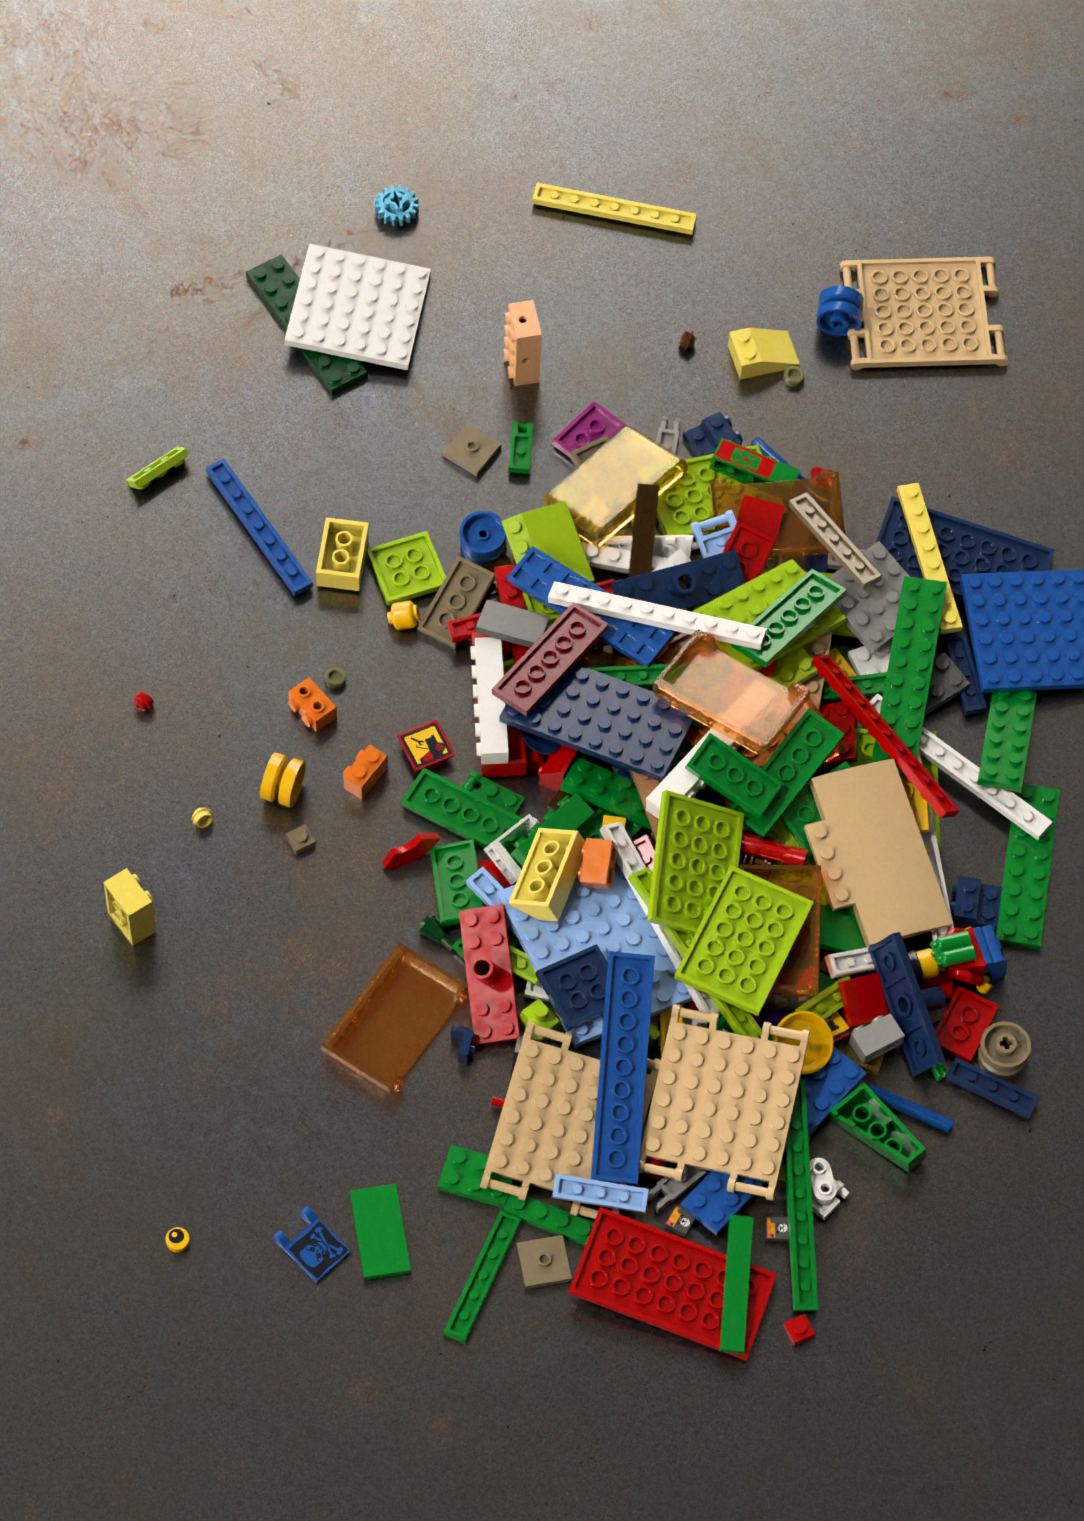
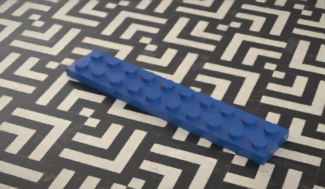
[590,951,655,1185]
[681,1046,867,1236]

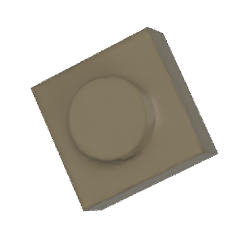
[285,824,316,855]

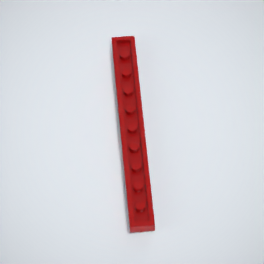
[811,655,960,818]

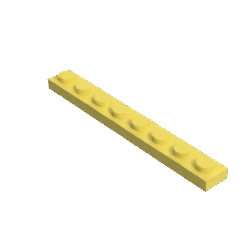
[532,183,697,235]
[897,483,963,635]

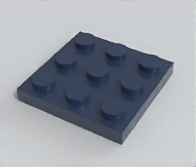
[536,944,607,1031]

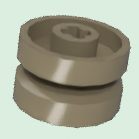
[977,1021,1031,1080]

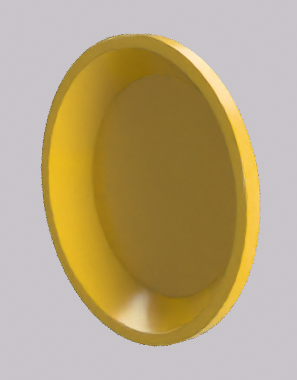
[773,1011,833,1074]

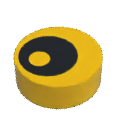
[166,1227,190,1252]

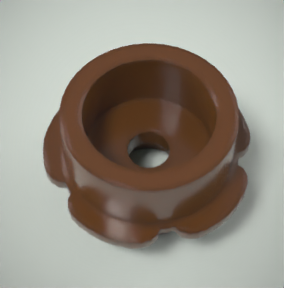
[679,330,696,350]

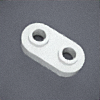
[810,1158,837,1204]

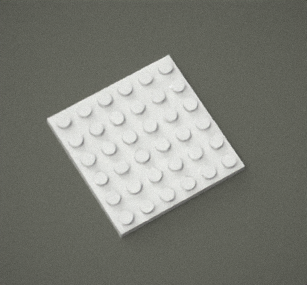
[284,244,431,370]

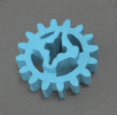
[375,185,419,226]

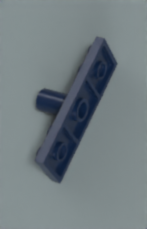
[610,550,745,610]
[868,932,946,1077]

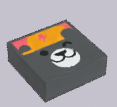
[664,1205,696,1238]
[765,1217,789,1242]

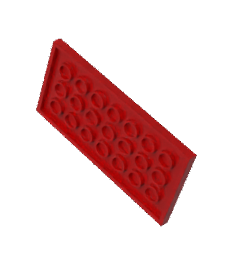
[568,1207,777,1361]

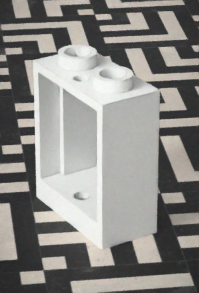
[483,813,540,885]

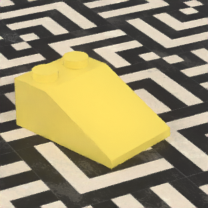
[728,328,800,380]

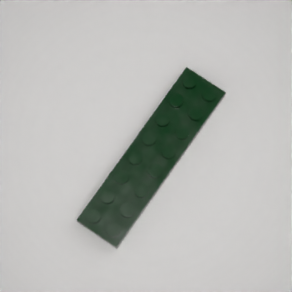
[246,254,368,394]

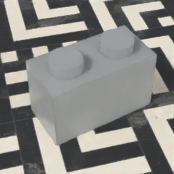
[849,1013,905,1065]

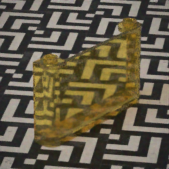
[543,426,688,548]

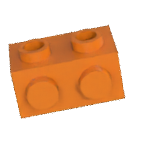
[288,677,337,732]
[343,744,388,800]
[578,838,618,890]

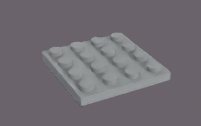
[828,541,910,654]

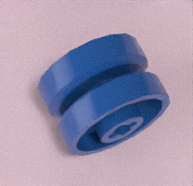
[816,286,864,336]
[459,511,507,566]

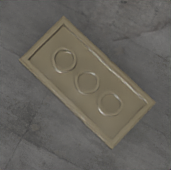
[417,556,495,649]

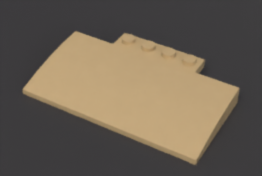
[804,758,952,948]

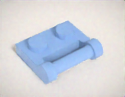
[690,510,737,558]

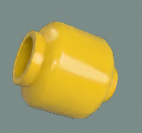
[387,600,421,631]

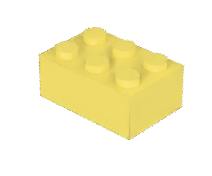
[316,517,369,591]
[104,868,156,946]

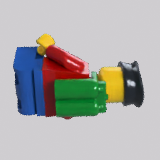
[907,925,1008,994]

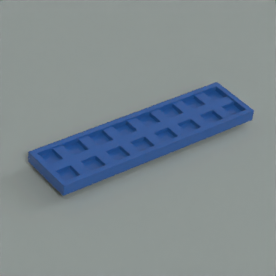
[507,546,674,667]

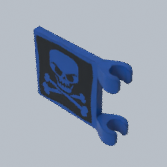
[273,1206,351,1283]

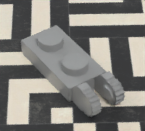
[652,416,680,466]
[647,1166,707,1213]

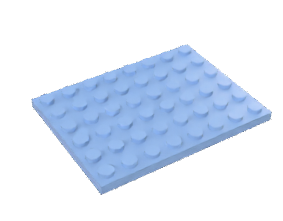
[496,860,693,1048]

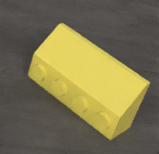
[509,828,586,921]

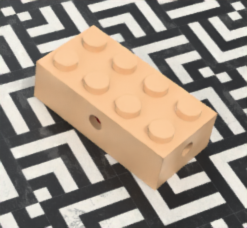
[503,300,542,386]

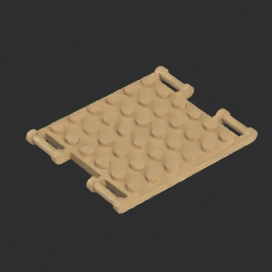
[840,257,1008,370]
[639,1004,810,1201]
[480,1020,661,1219]

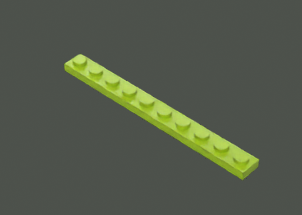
[628,867,762,1039]

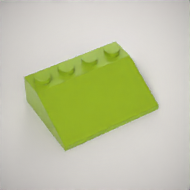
[501,500,595,582]

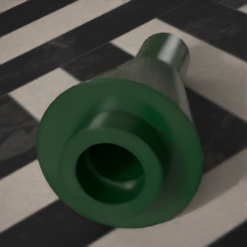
[419,916,454,952]

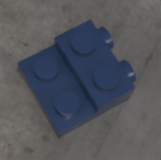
[683,412,743,457]
[950,876,1002,930]

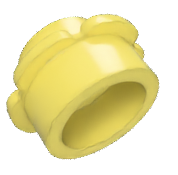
[192,808,213,828]

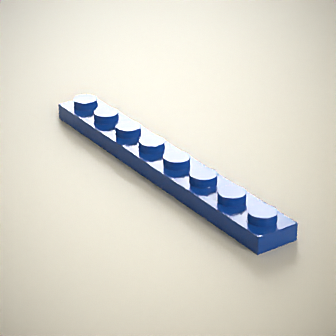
[206,458,313,596]

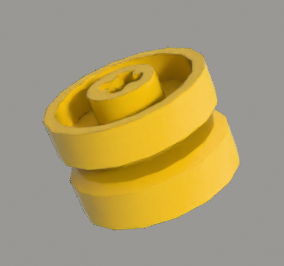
[260,752,306,808]

